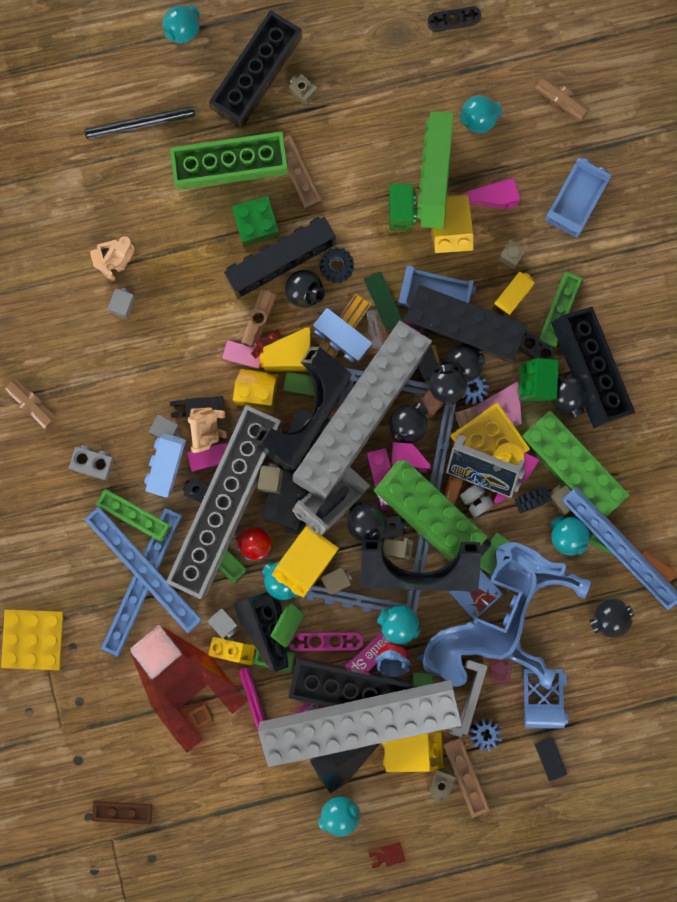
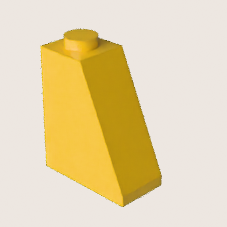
[491,272,535,318]

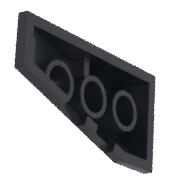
[233,592,288,673]
[310,743,380,793]

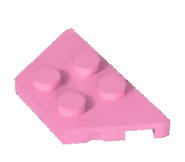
[454,382,522,427]

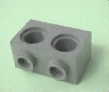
[68,445,114,481]

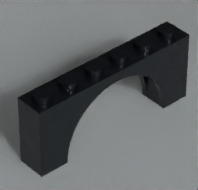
[252,347,352,471]
[361,539,481,592]

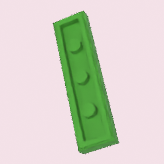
[539,271,583,349]
[96,488,171,542]

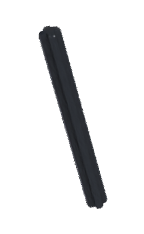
[85,106,195,139]

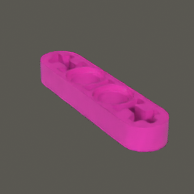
[288,633,363,651]

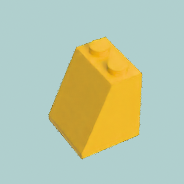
[431,194,473,253]
[260,327,311,373]
[233,369,279,412]
[272,525,339,598]
[382,730,444,772]

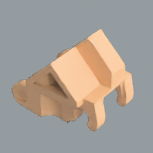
[90,236,135,281]
[188,408,227,453]

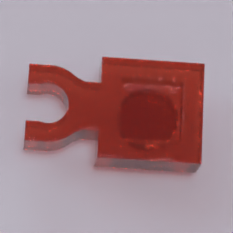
[251,330,282,359]
[369,841,405,868]

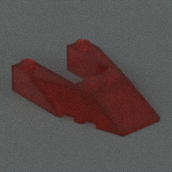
[129,624,248,753]

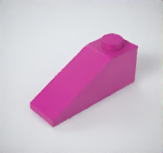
[459,178,520,210]
[366,448,392,511]

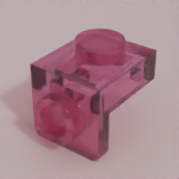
[490,661,513,685]

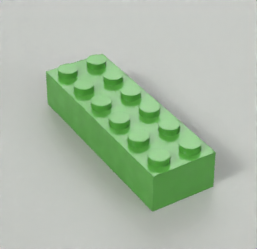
[417,111,453,229]
[170,132,289,190]
[521,411,629,517]
[373,460,487,562]

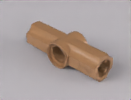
[534,76,590,122]
[241,289,277,348]
[4,378,57,430]

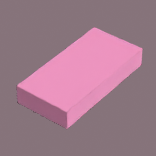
[222,340,264,370]

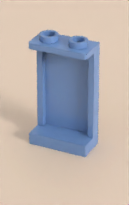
[544,158,612,238]
[398,266,476,308]

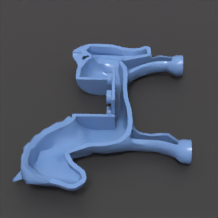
[416,542,591,690]

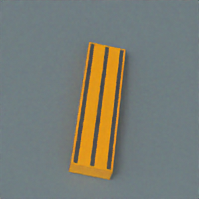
[319,294,371,359]

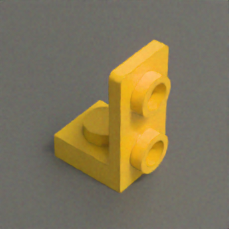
[209,637,256,665]

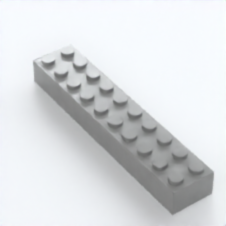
[293,320,432,502]
[166,405,284,599]
[258,680,462,767]

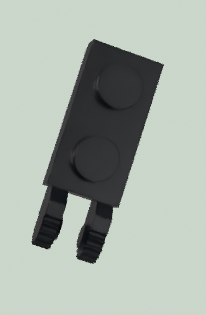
[170,396,224,419]

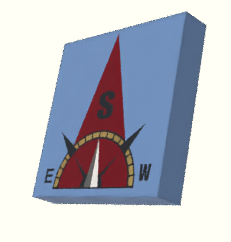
[448,570,503,620]

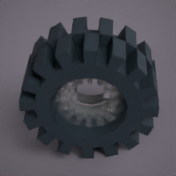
[320,247,354,284]
[514,486,552,514]

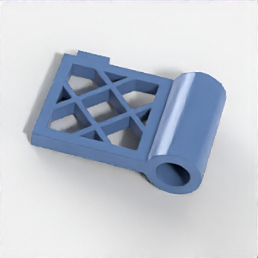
[523,669,568,728]

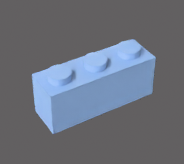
[313,308,372,364]
[144,433,186,498]

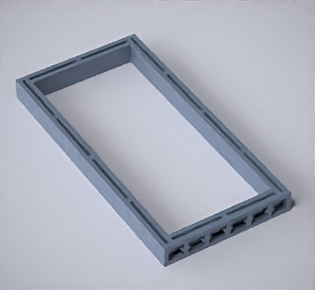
[304,368,456,613]

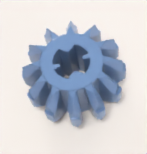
[461,374,489,405]
[469,718,502,751]

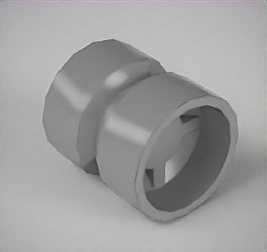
[459,485,495,518]

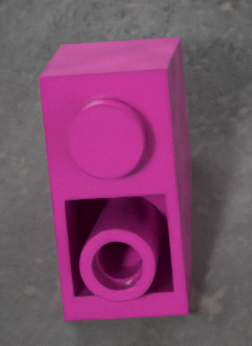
[391,442,432,474]

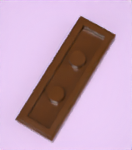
[92,801,153,825]

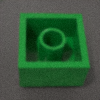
[389,184,417,231]
[232,196,279,247]
[517,358,558,403]

